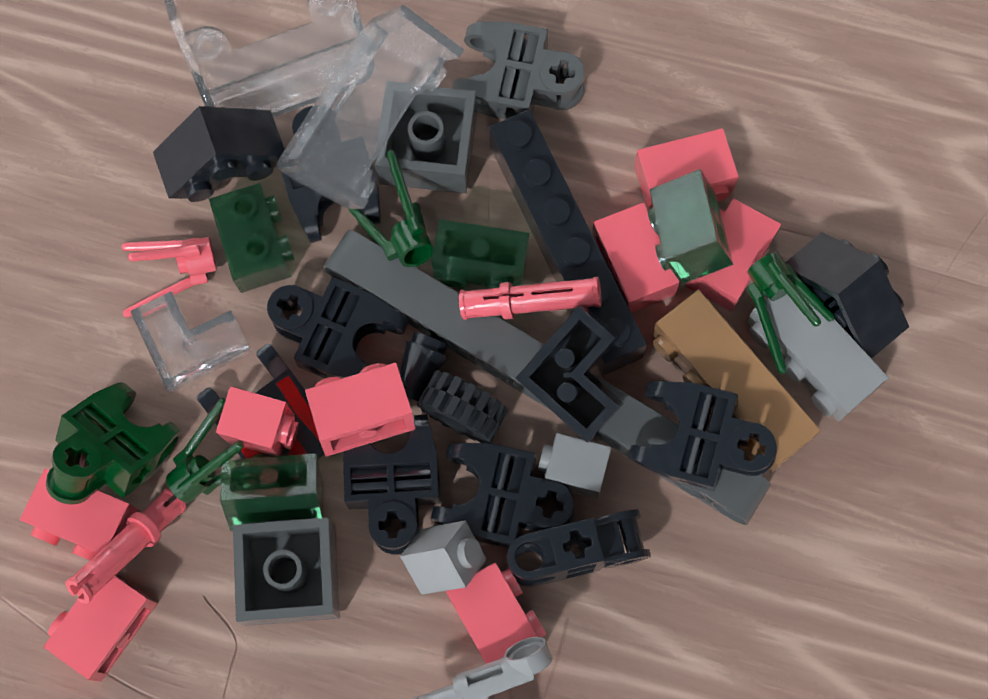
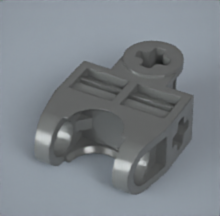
[452,22,584,120]

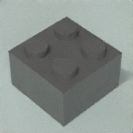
[375,82,477,194]
[233,517,340,626]

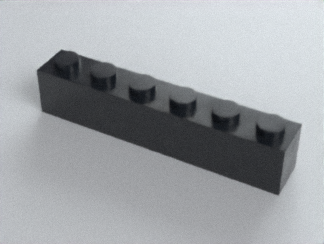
[489,109,647,376]

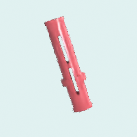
[459,277,602,320]
[65,489,186,604]

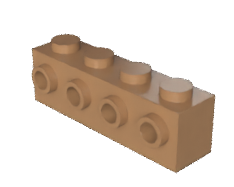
[652,289,821,474]

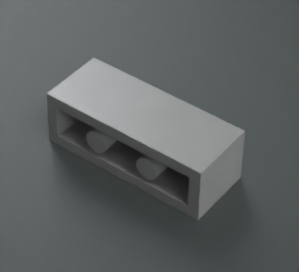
[747,294,889,422]

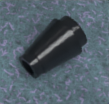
[400,332,448,401]

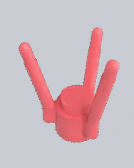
[121,237,217,318]

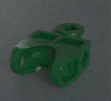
[46,382,182,505]

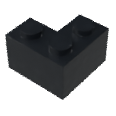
[153,106,287,202]
[785,232,909,359]
[516,306,624,443]

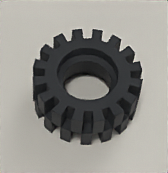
[417,371,508,444]

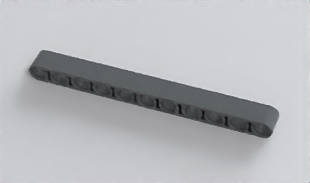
[323,230,771,525]

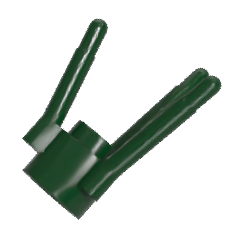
[348,150,434,267]
[746,252,835,374]
[166,398,265,503]

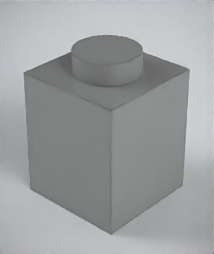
[538,433,611,499]
[400,520,486,595]

